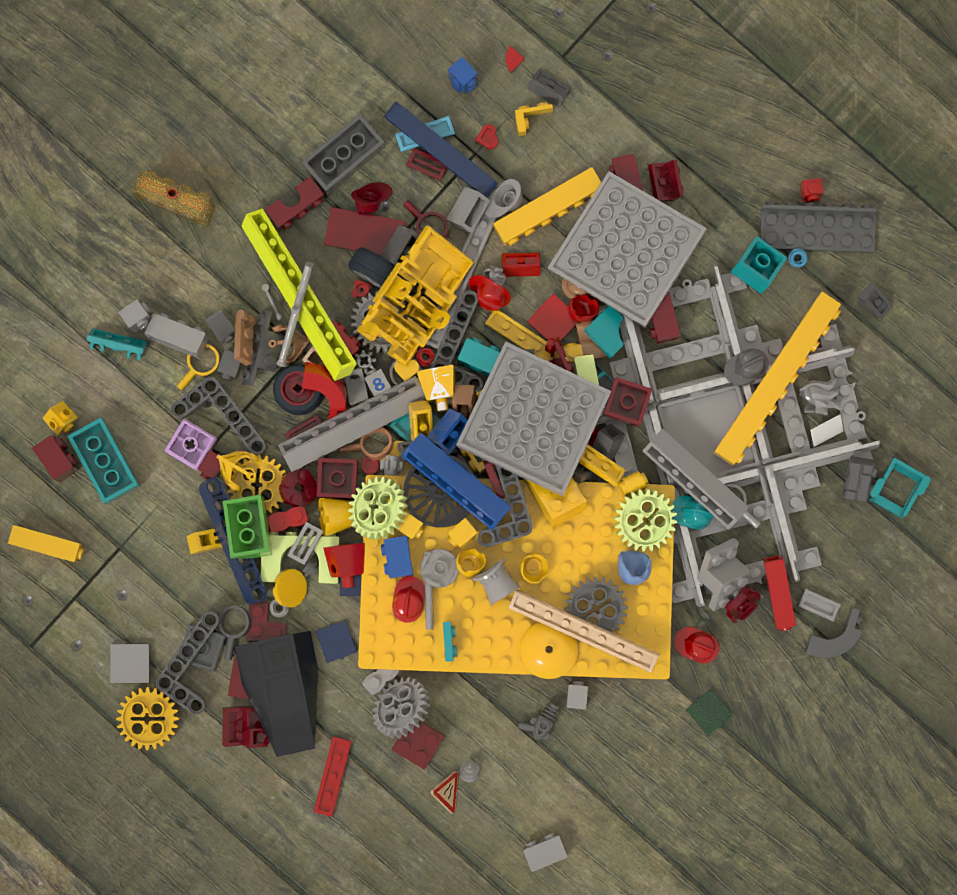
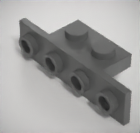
[242,311,284,386]

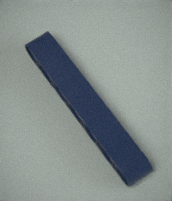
[384,101,498,198]
[199,477,267,605]

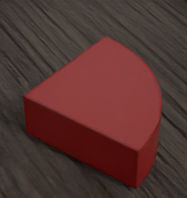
[506,46,524,73]

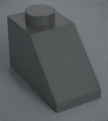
[205,309,235,344]

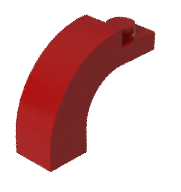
[302,362,347,420]

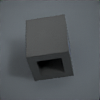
[217,350,243,381]

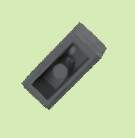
[843,456,877,502]

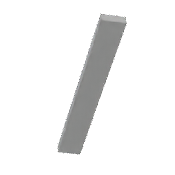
[426,213,497,350]

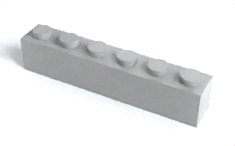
[643,429,749,530]

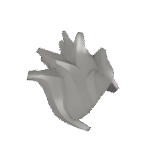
[799,378,841,415]

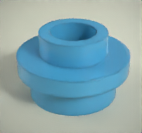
[788,248,808,267]

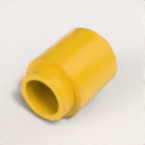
[618,471,649,496]

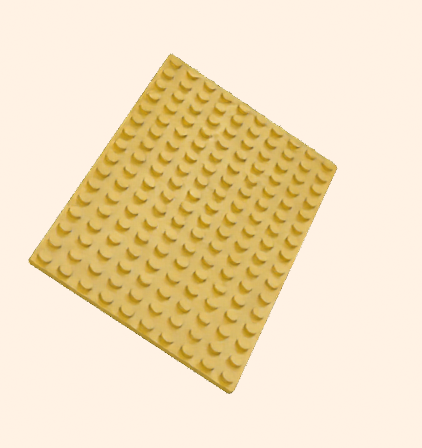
[358,475,675,679]

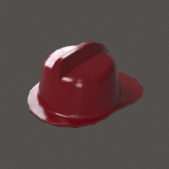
[351,182,393,215]

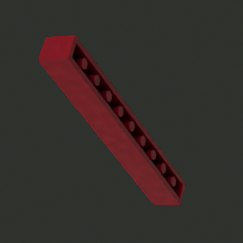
[609,154,680,344]

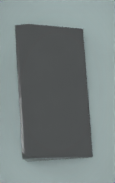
[528,69,571,107]

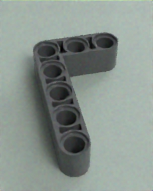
[431,290,483,393]
[171,377,267,456]
[478,465,533,547]
[156,610,220,714]

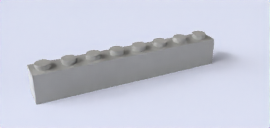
[278,376,429,472]

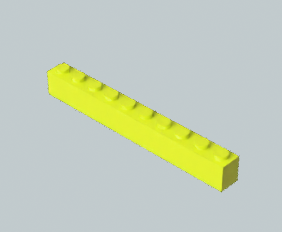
[241,208,357,381]

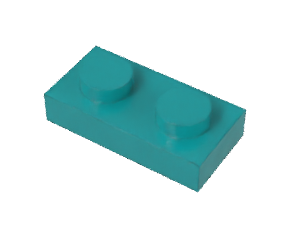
[443,622,457,662]

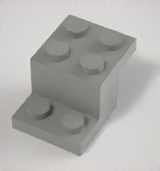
[697,538,750,611]

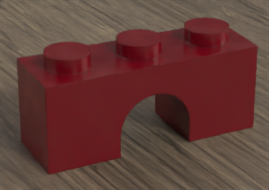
[264,176,325,231]

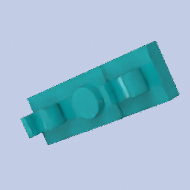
[87,328,148,361]

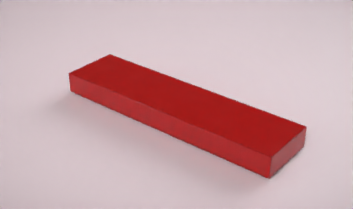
[314,736,352,817]

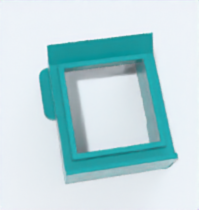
[869,458,931,519]

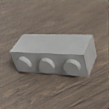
[145,313,209,359]

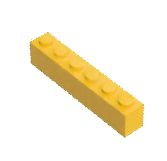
[493,167,601,246]

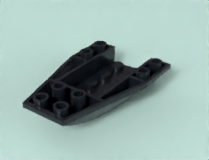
[234,631,318,757]

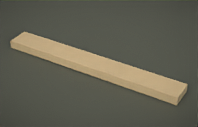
[508,589,660,673]

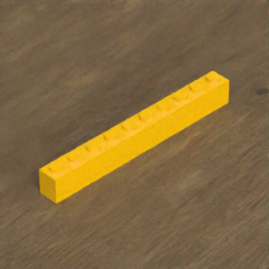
[713,292,841,466]

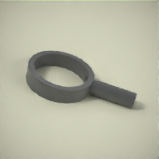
[218,606,252,660]

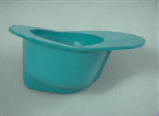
[671,496,714,530]

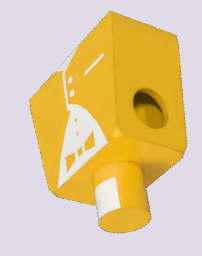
[417,365,455,412]

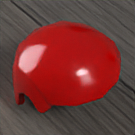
[568,294,600,322]

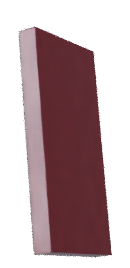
[324,207,406,256]

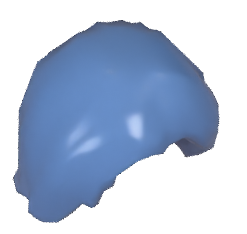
[618,551,651,585]

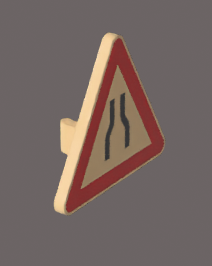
[431,771,458,814]

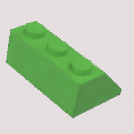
[223,494,272,559]

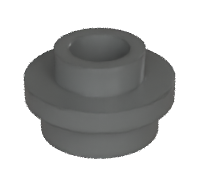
[301,559,319,577]

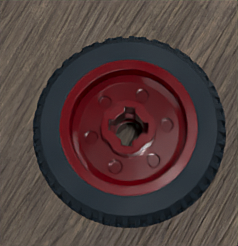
[273,364,324,415]

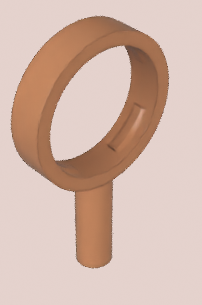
[339,427,393,460]

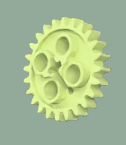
[348,477,408,540]
[613,488,677,552]

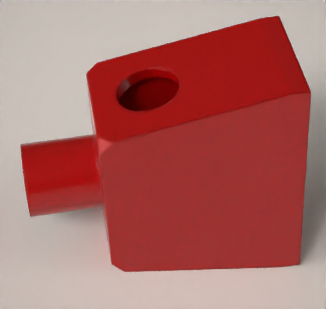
[323,543,365,588]

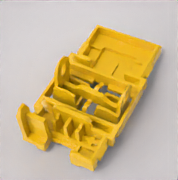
[357,226,474,366]

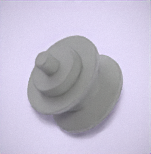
[460,761,480,782]

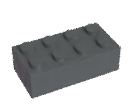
[302,114,386,195]

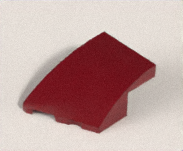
[222,706,269,748]

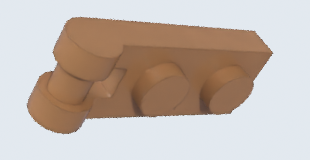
[234,309,256,366]

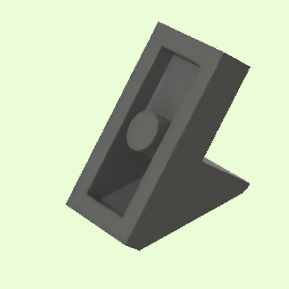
[858,283,892,320]

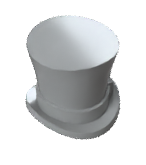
[472,558,521,606]

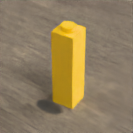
[8,525,84,563]

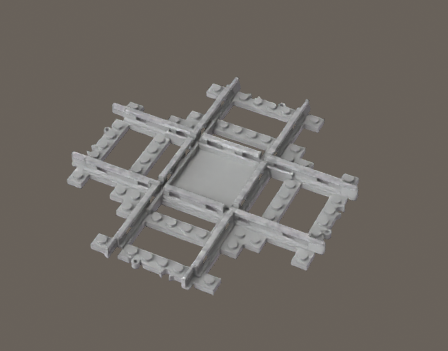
[575,265,881,607]

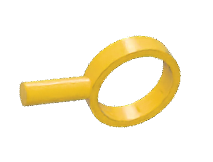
[177,344,220,391]

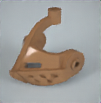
[269,325,311,366]

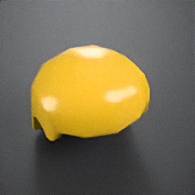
[455,548,487,577]
[519,553,548,584]

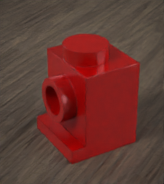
[799,178,823,203]

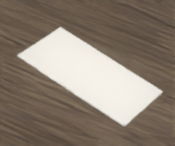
[810,414,844,447]

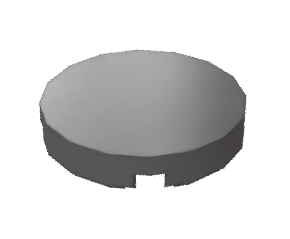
[420,549,459,588]

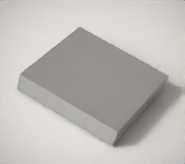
[110,644,150,683]

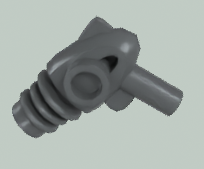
[518,702,559,740]

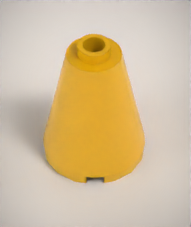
[318,498,354,536]

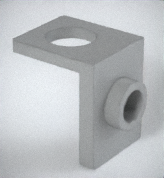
[344,369,368,406]

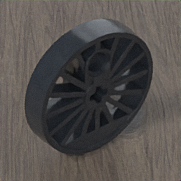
[404,455,474,528]

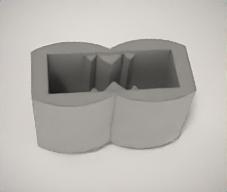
[362,669,400,695]

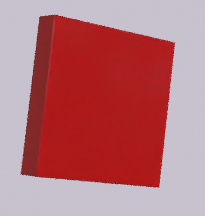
[527,294,578,341]

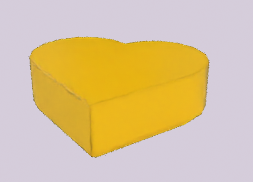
[394,360,420,381]

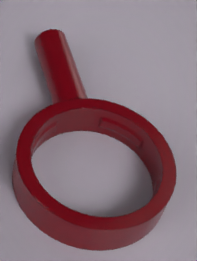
[403,200,448,238]

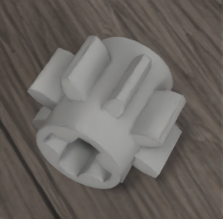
[482,265,505,286]
[355,350,377,374]
[380,455,404,476]

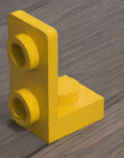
[515,102,553,136]

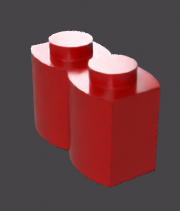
[267,507,310,533]

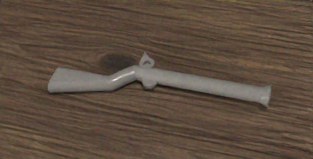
[276,262,314,367]

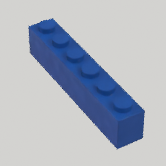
[402,433,511,530]

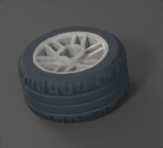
[348,247,399,288]

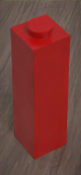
[762,555,796,631]

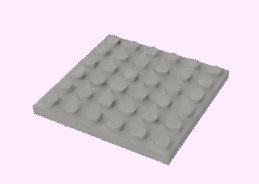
[548,171,707,328]
[456,341,611,496]

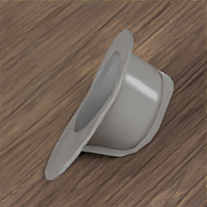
[484,179,523,218]

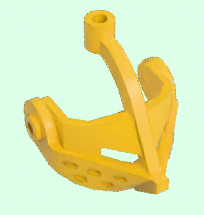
[216,451,260,492]

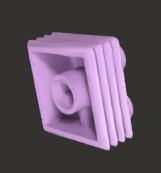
[164,419,217,471]

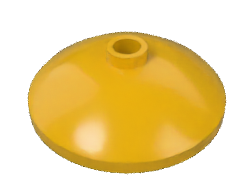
[520,622,578,679]

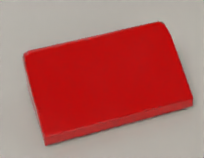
[502,253,540,277]

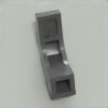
[572,424,625,484]
[804,608,862,658]

